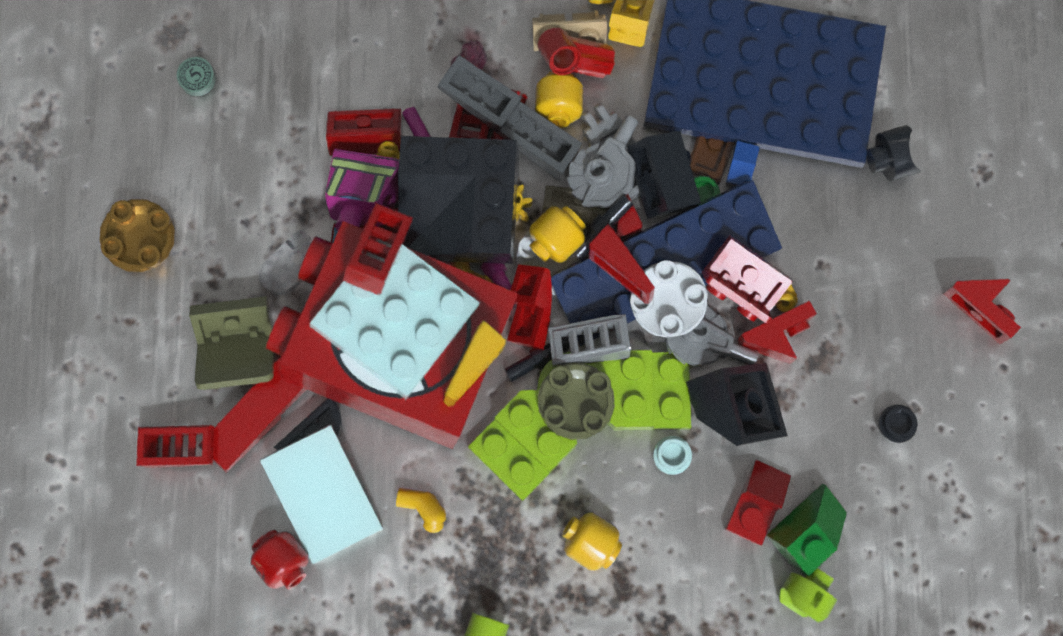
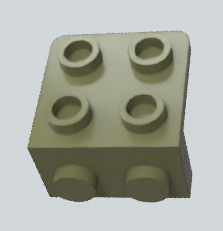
[189,296,274,390]

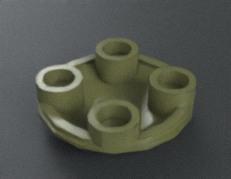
[538,363,615,440]

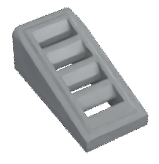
[548,314,631,367]

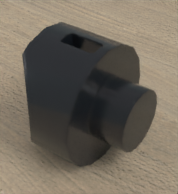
[866,125,921,181]

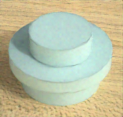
[653,436,692,475]

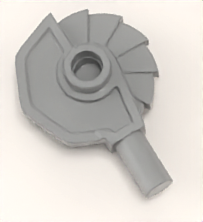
[567,116,639,208]
[662,305,759,367]

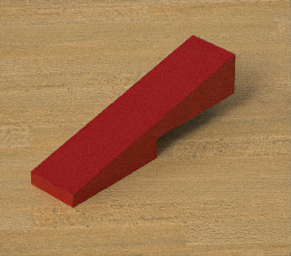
[198,356,307,473]

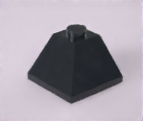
[686,363,788,446]

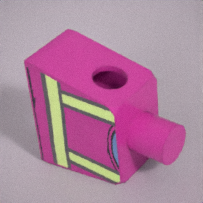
[325,149,399,231]

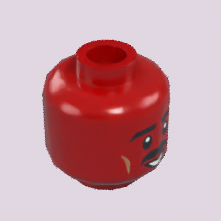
[250,530,309,589]

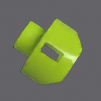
[779,568,838,622]

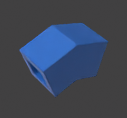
[726,141,760,185]

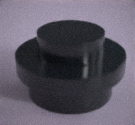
[878,404,918,443]

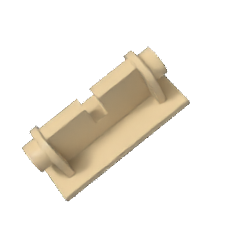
[532,11,607,51]

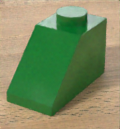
[766,483,847,576]

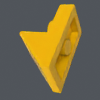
[608,0,655,47]

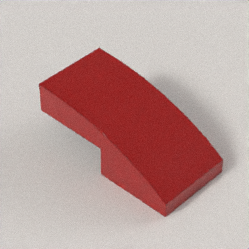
[507,264,552,350]

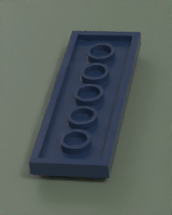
[551,180,783,346]

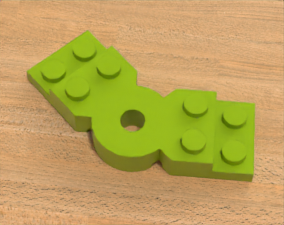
[468,350,691,501]

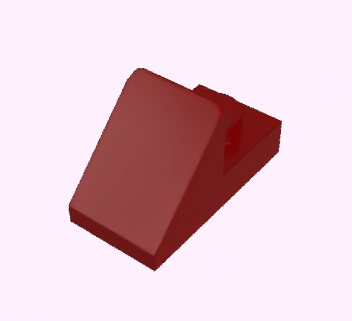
[943,279,1021,344]
[737,300,817,364]
[724,459,791,546]

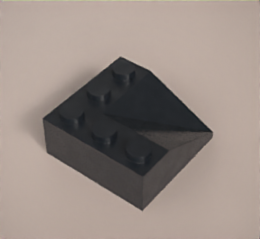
[398,136,519,264]

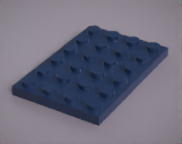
[643,0,886,168]

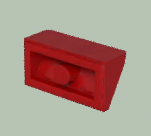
[326,108,402,156]

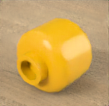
[535,71,583,128]
[529,206,586,263]
[562,512,622,571]

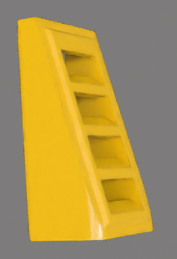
[443,321,506,407]

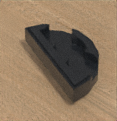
[274,398,342,450]

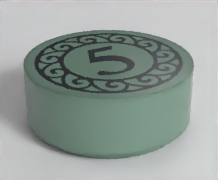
[177,57,216,96]

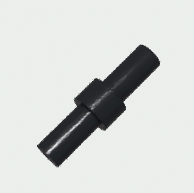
[574,194,634,260]
[504,336,570,382]

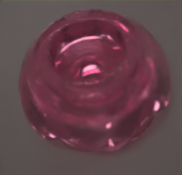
[450,39,487,70]

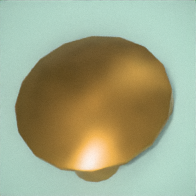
[100,199,175,272]

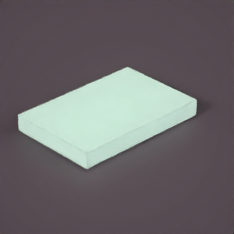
[260,424,383,564]

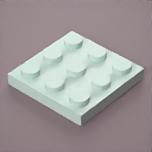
[310,239,480,399]

